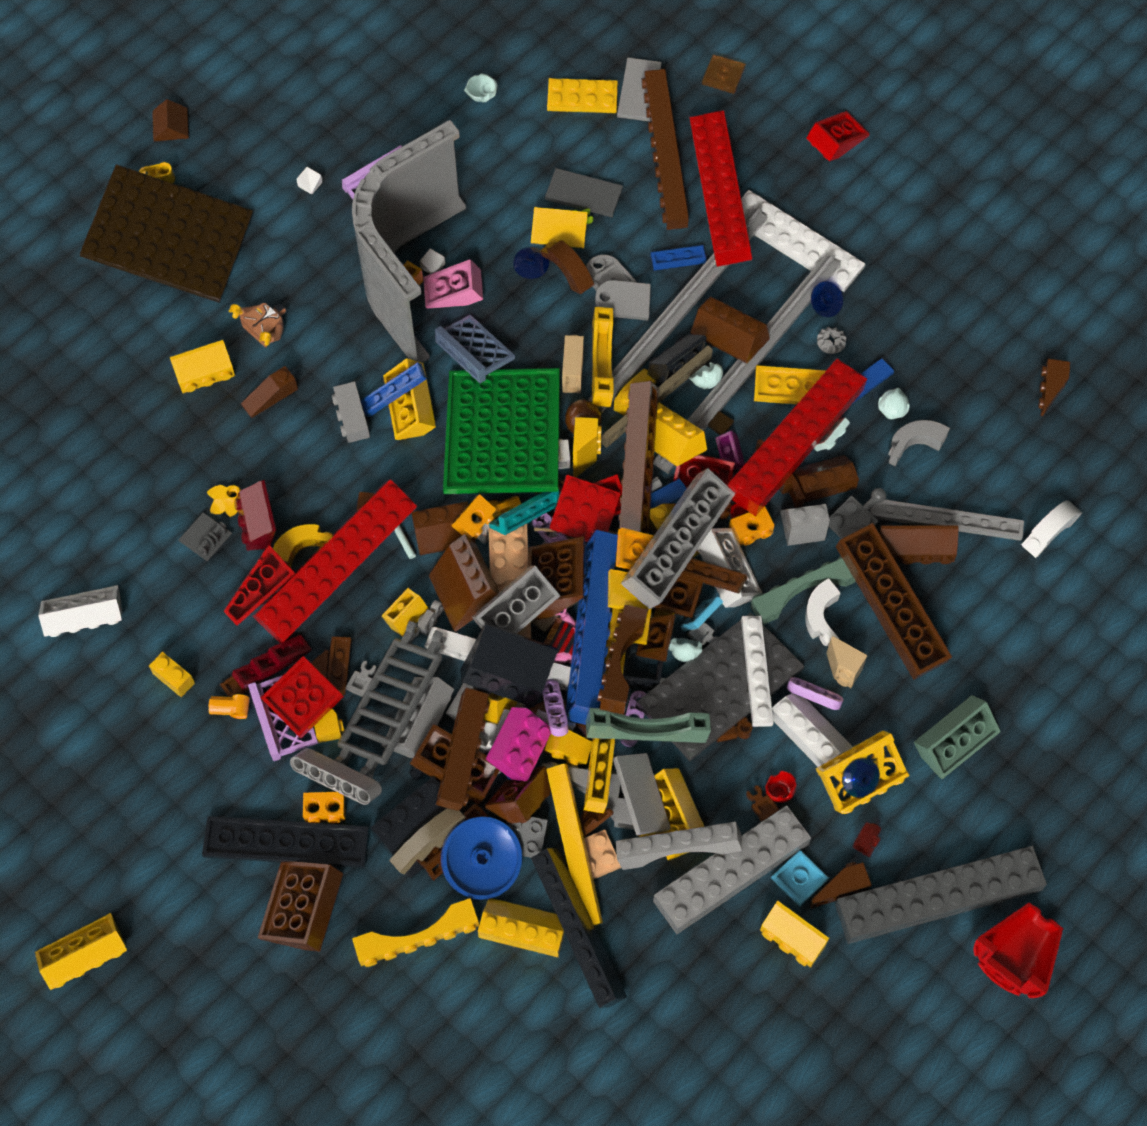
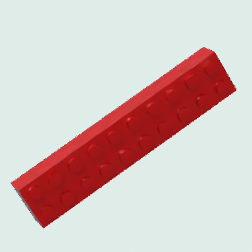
[689,110,752,267]
[727,359,867,517]
[253,479,417,643]

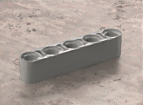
[290,748,382,805]

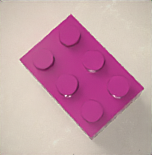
[486,707,551,781]

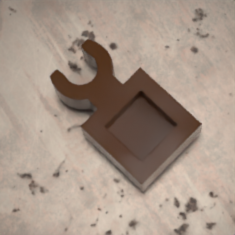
[746,785,779,822]

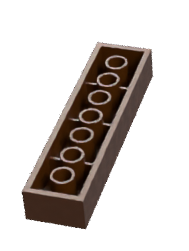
[835,523,952,680]

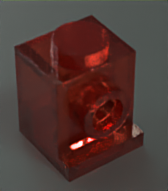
[852,822,881,858]

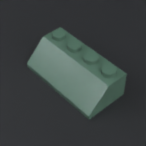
[914,695,1001,779]

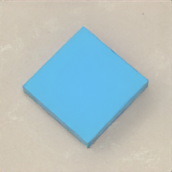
[680,597,723,632]
[771,850,829,907]

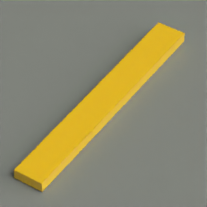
[546,764,603,925]

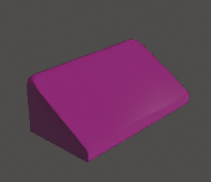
[715,431,745,469]

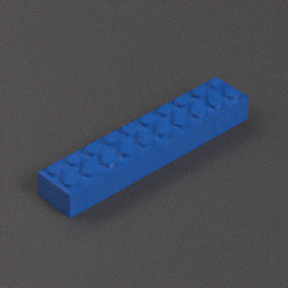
[565,530,618,725]

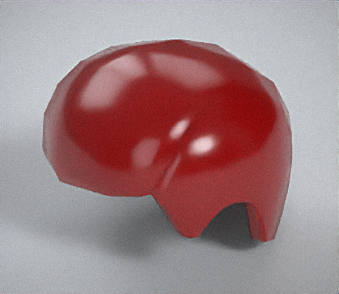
[765,771,796,803]

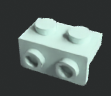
[814,417,850,451]

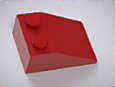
[806,111,870,161]

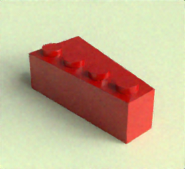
[223,544,295,626]

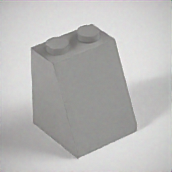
[780,504,830,546]

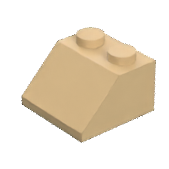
[826,636,867,688]

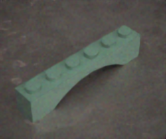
[750,556,856,625]
[586,708,711,743]

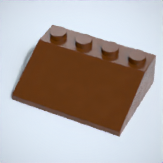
[429,534,499,632]
[527,536,585,620]
[258,862,343,952]

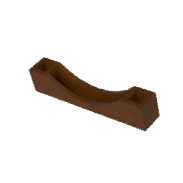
[597,605,648,715]

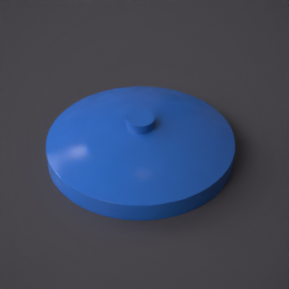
[441,817,522,899]

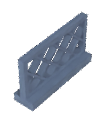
[435,315,515,383]

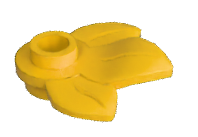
[207,485,241,517]

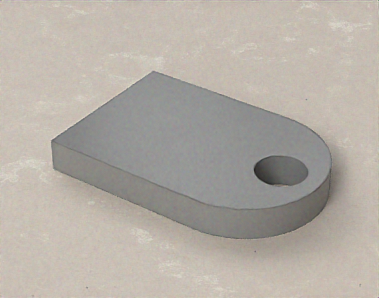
[586,255,637,301]
[595,280,651,321]

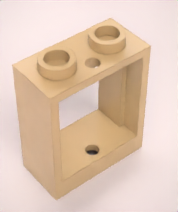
[562,335,584,393]

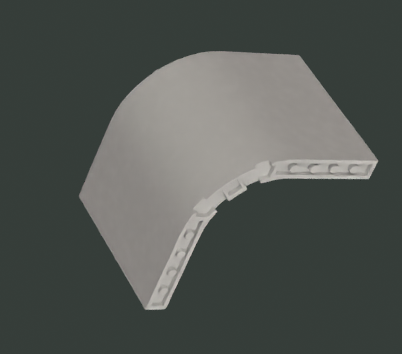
[352,120,466,363]

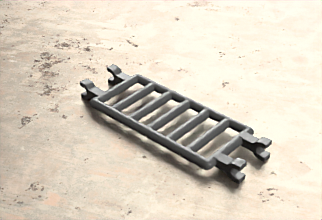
[335,621,447,779]

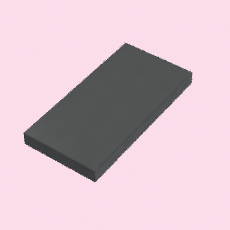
[545,168,623,218]

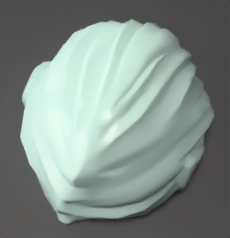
[464,73,498,103]
[689,363,723,389]
[878,388,910,420]
[669,638,702,662]

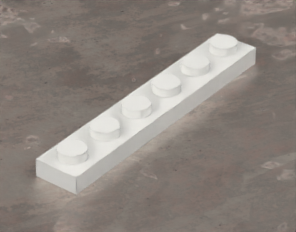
[741,616,773,727]

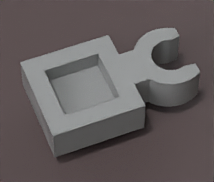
[418,600,444,636]
[687,623,718,646]
[346,661,376,697]

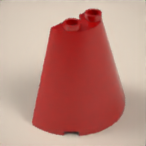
[973,902,1063,998]

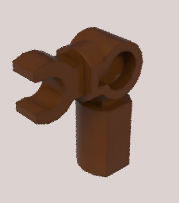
[716,716,752,743]

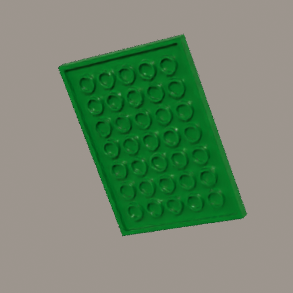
[443,368,560,494]

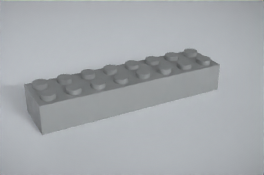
[621,468,736,609]
[653,806,811,934]

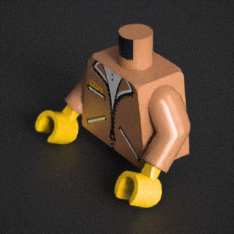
[228,303,286,348]

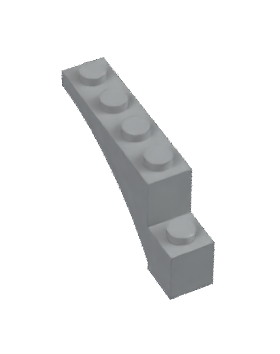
[542,762,634,830]

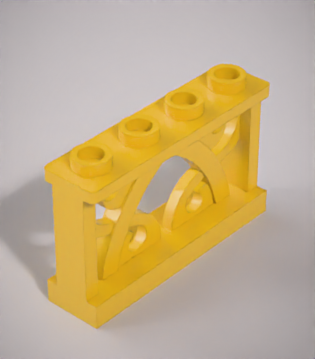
[815,730,909,814]

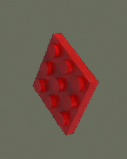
[549,475,621,542]
[261,656,344,738]

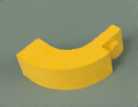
[273,524,333,568]

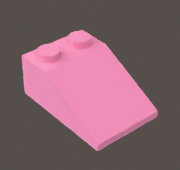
[423,259,483,309]

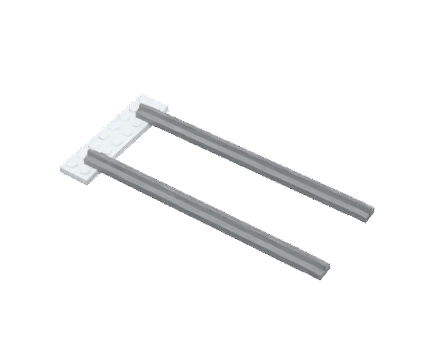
[588,190,865,474]

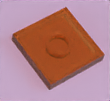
[702,55,746,94]

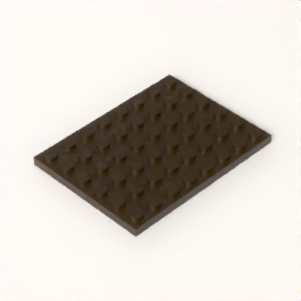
[80,164,253,303]

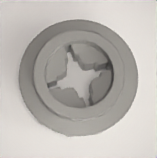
[817,327,846,354]

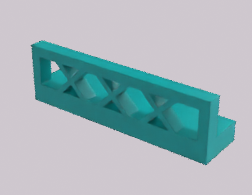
[489,489,559,535]

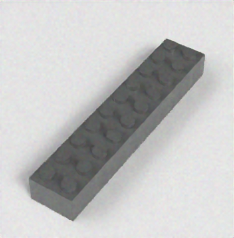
[835,846,1047,944]

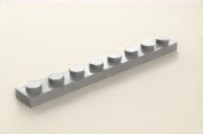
[870,500,1024,541]

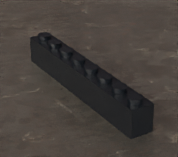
[531,848,627,1008]

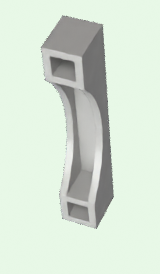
[616,822,743,870]

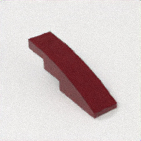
[232,635,311,690]

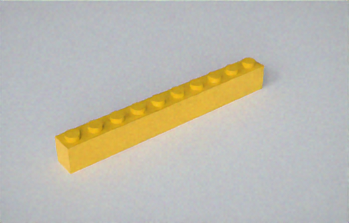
[583,623,626,813]

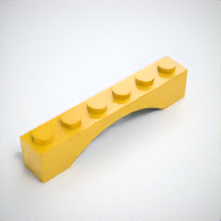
[592,307,614,407]
[352,898,479,967]

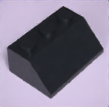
[647,334,707,385]

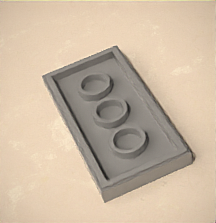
[617,58,661,122]
[613,753,671,835]

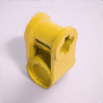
[139,162,175,183]

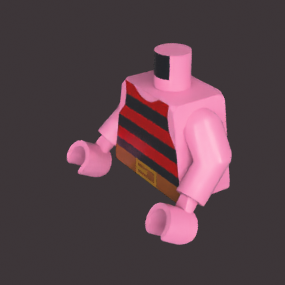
[544,609,576,665]

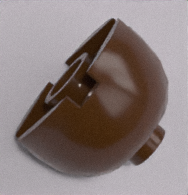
[565,400,602,434]

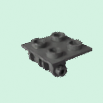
[178,513,232,562]
[506,816,548,858]

